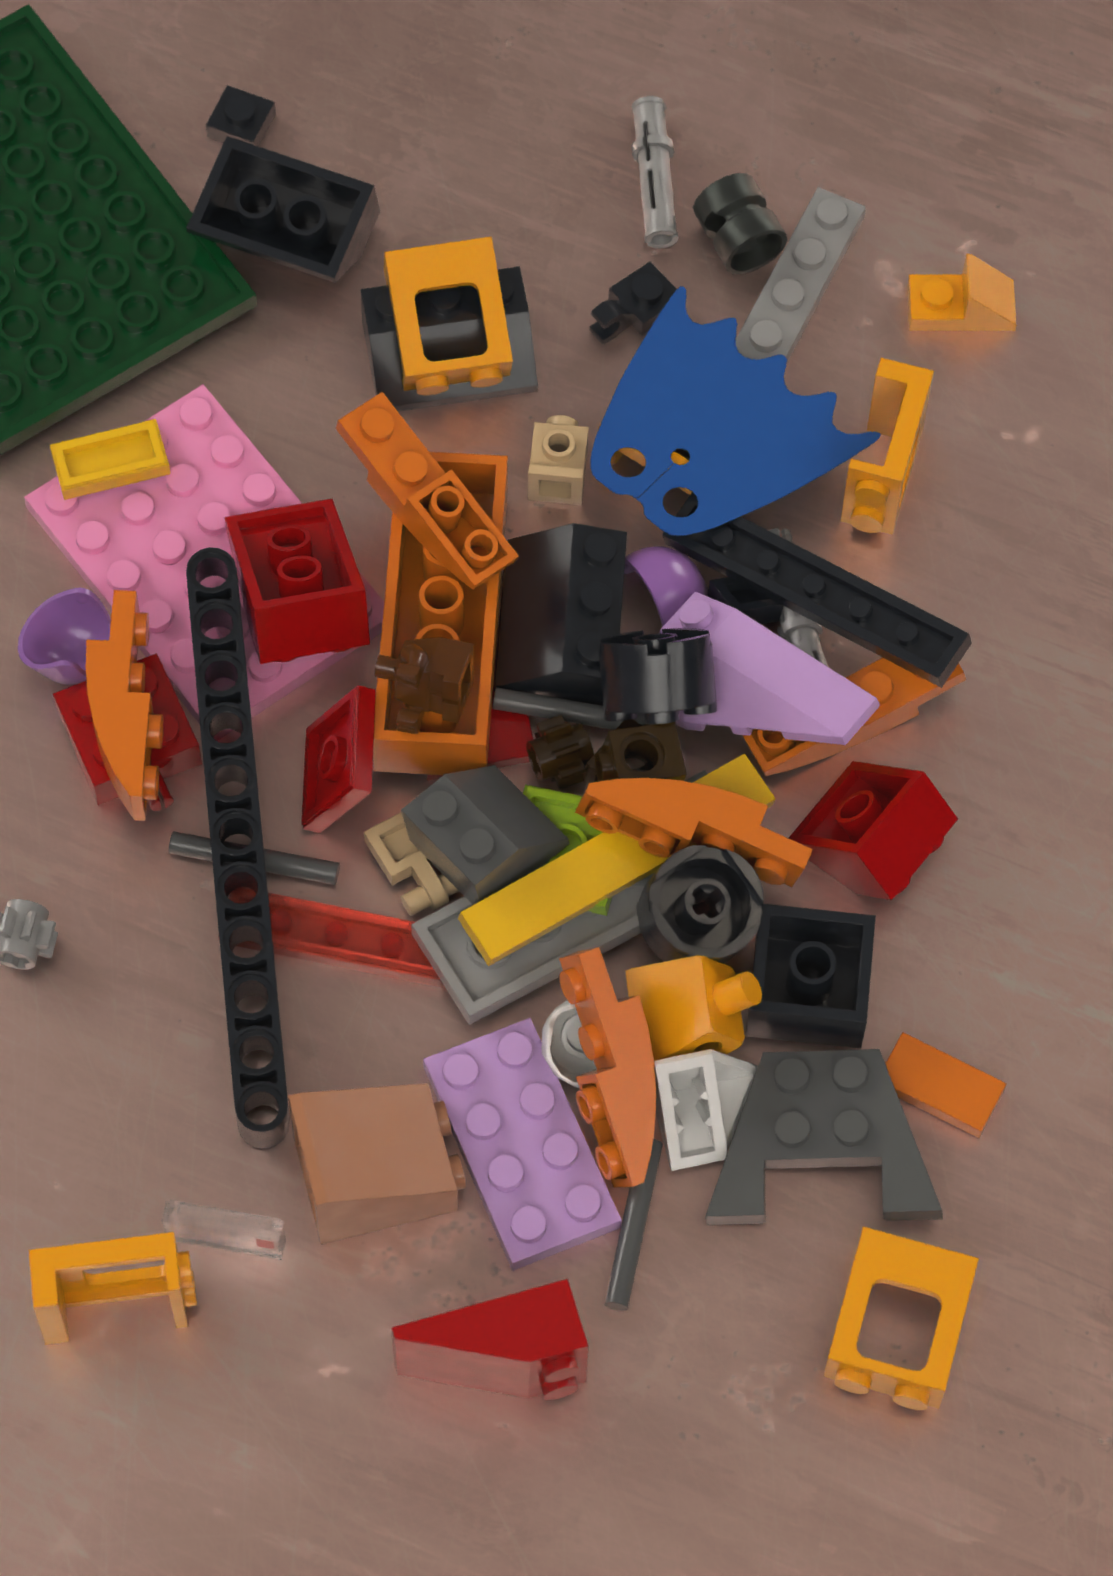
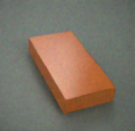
[885,1032,1007,1138]

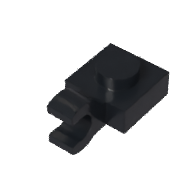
[589,262,677,344]

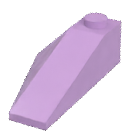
[660,592,880,745]

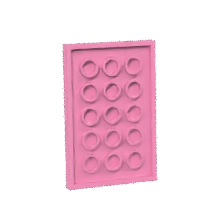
[24,384,384,741]

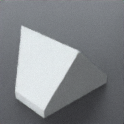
[654,1049,758,1171]

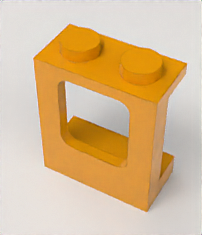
[383,236,513,395]
[840,358,934,535]
[823,1226,979,1410]
[28,1232,197,1345]

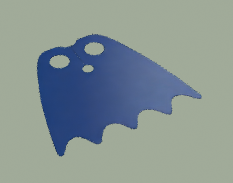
[590,287,881,536]

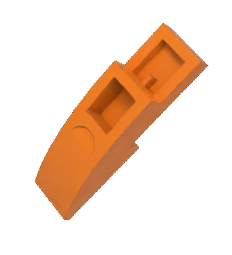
[336,392,519,590]
[85,590,163,821]
[742,657,966,777]
[575,778,813,887]
[559,947,656,1188]

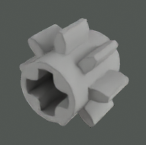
[0,899,58,970]

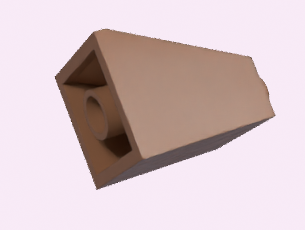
[288,1083,466,1245]

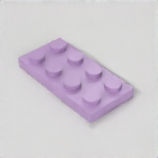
[423,1018,622,1271]

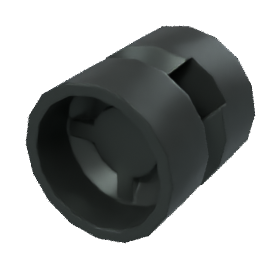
[693,173,787,274]

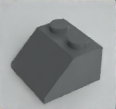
[401,765,570,905]

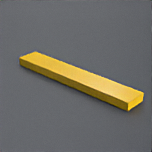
[458,753,776,966]

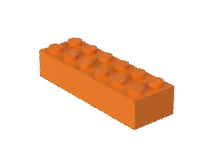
[373,452,508,775]

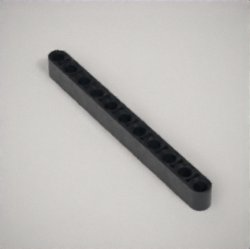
[186,547,290,1149]

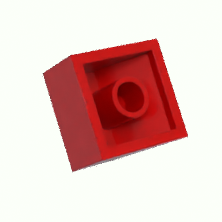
[789,761,958,901]

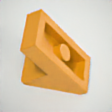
[907,254,1017,331]

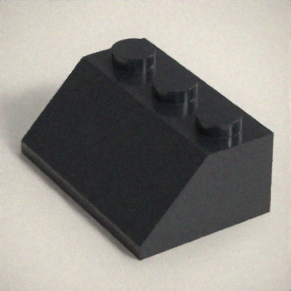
[186,136,380,283]
[361,266,538,411]
[493,523,627,705]

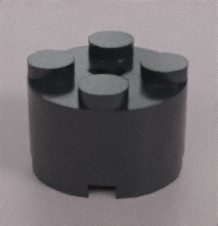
[599,628,717,724]
[636,845,764,964]

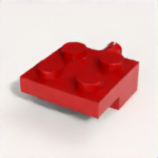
[53,653,202,811]

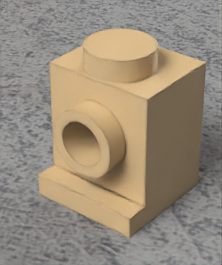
[528,415,589,505]

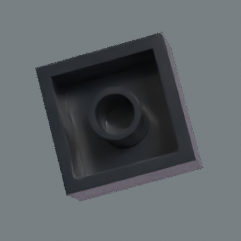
[746,904,876,1049]

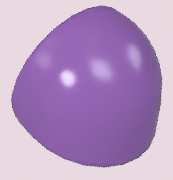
[624,546,708,627]
[18,588,111,685]

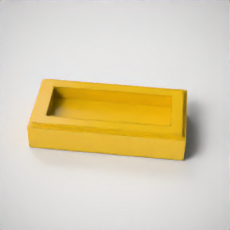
[50,419,170,500]

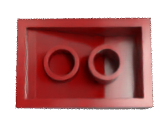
[224,498,370,664]
[391,1279,589,1400]

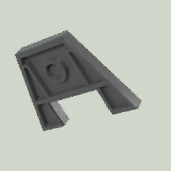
[705,1049,943,1225]

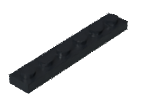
[662,492,972,688]

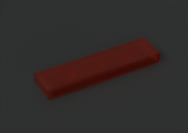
[218,887,443,988]

